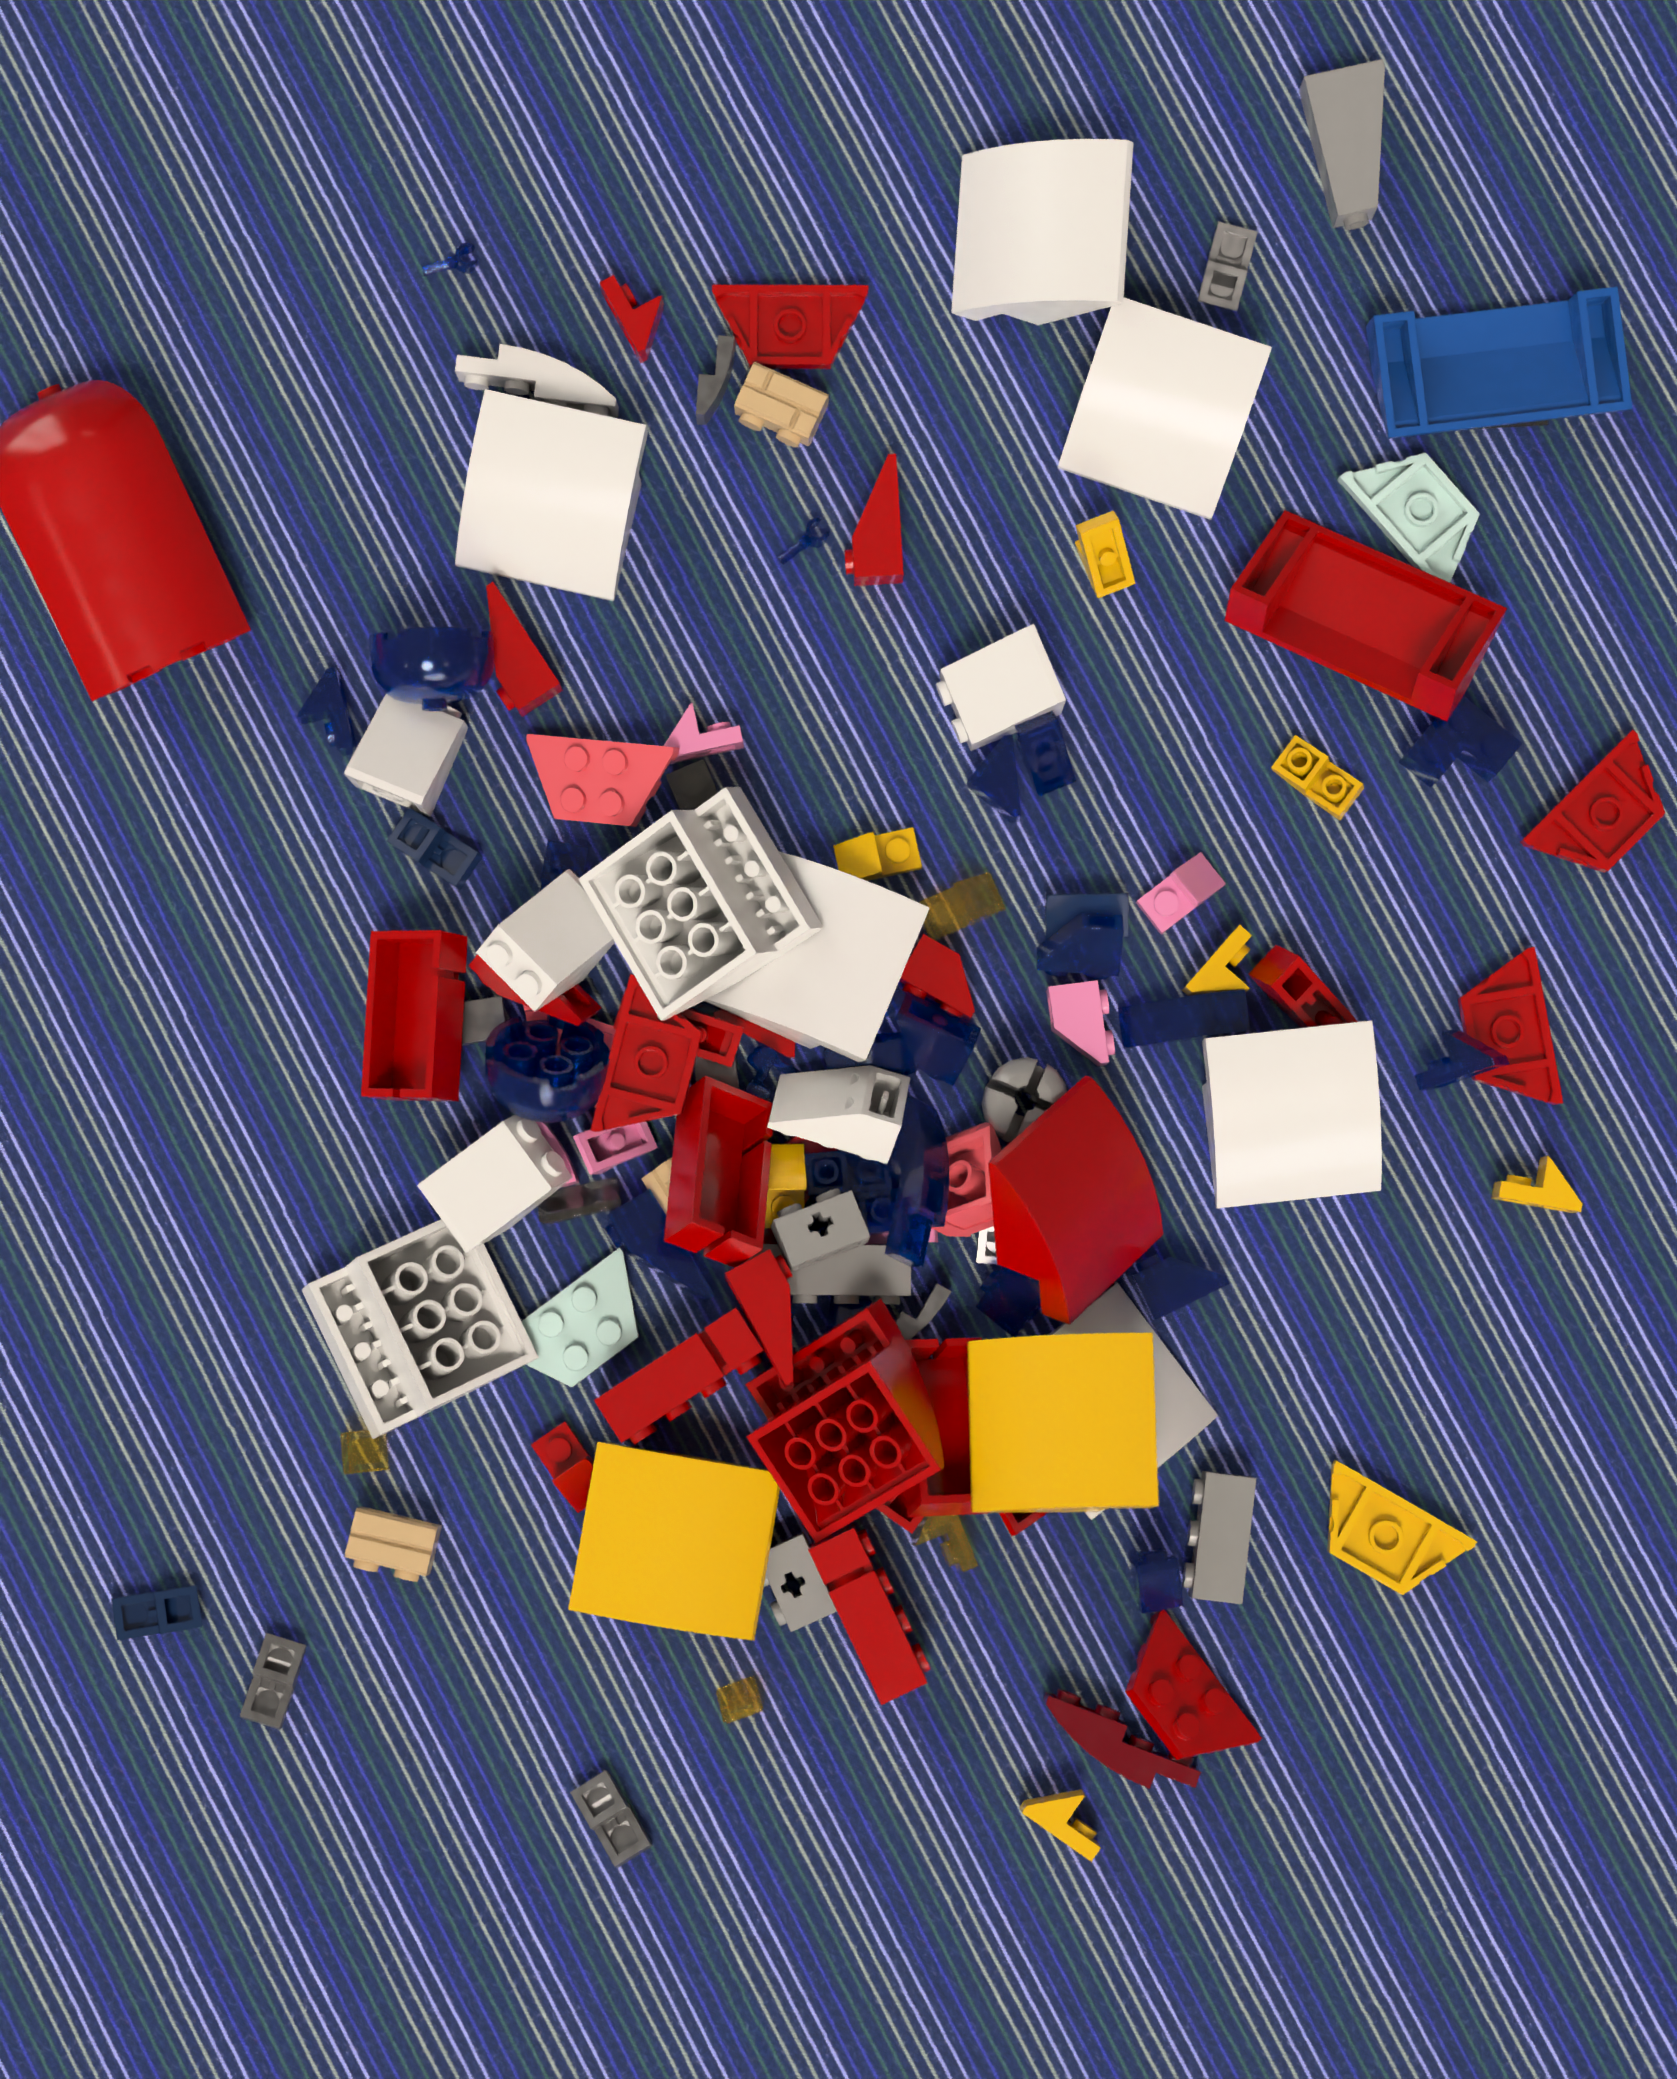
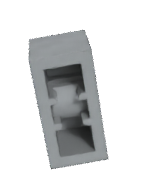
[771,1189,870,1272]
[764,1532,837,1632]

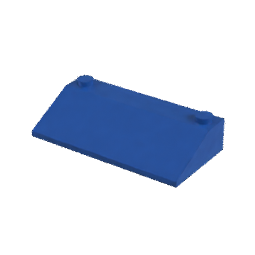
[1366,287,1633,439]

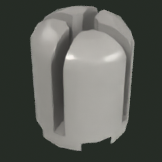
[981,1057,1067,1143]

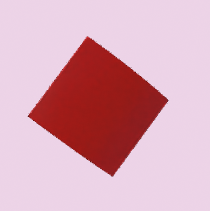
[988,1075,1163,1325]
[745,1298,944,1543]

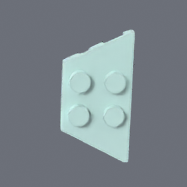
[1338,453,1480,583]
[521,1248,639,1387]

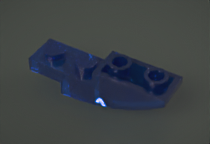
[885,1096,950,1267]

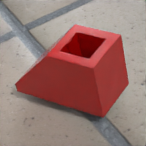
[899,934,975,1023]

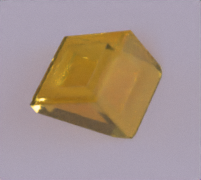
[340,1430,389,1474]
[716,1677,764,1724]

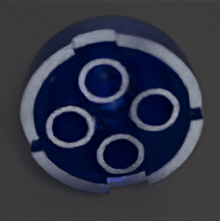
[369,627,495,711]
[485,1014,611,1123]

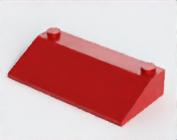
[1224,510,1507,722]

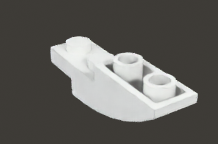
[455,344,618,417]

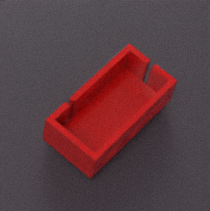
[361,930,468,1102]
[664,1076,773,1268]
[594,1308,764,1445]
[905,1337,988,1517]
[808,1523,931,1705]

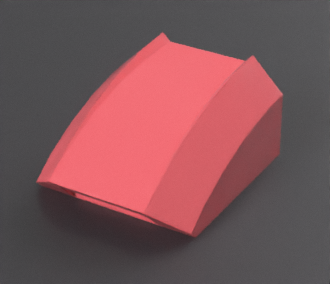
[924,1122,1002,1237]

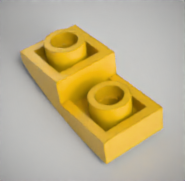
[1271,735,1364,820]

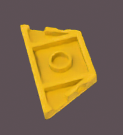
[1327,1460,1477,1595]

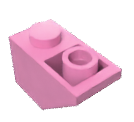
[1046,980,1115,1066]

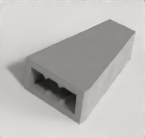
[1299,59,1385,230]

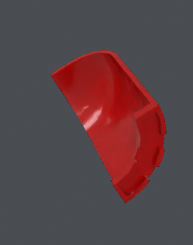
[0,380,251,701]

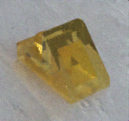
[918,872,1006,941]
[911,1515,978,1572]

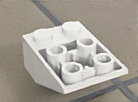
[767,1065,910,1164]

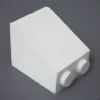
[936,624,1066,751]
[344,689,468,817]
[476,869,615,1012]
[417,1110,573,1253]

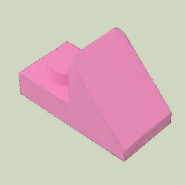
[664,703,744,764]
[1136,852,1226,934]
[573,1122,658,1175]

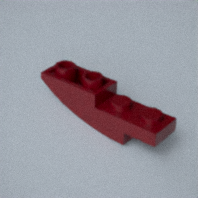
[1043,1689,1201,1789]

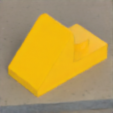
[1075,510,1136,598]
[833,827,922,881]
[1182,925,1252,996]
[765,1144,807,1228]
[1491,1156,1582,1213]
[1020,1790,1101,1862]

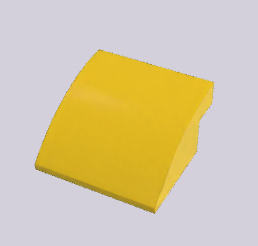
[967,1333,1159,1513]
[568,1442,780,1640]

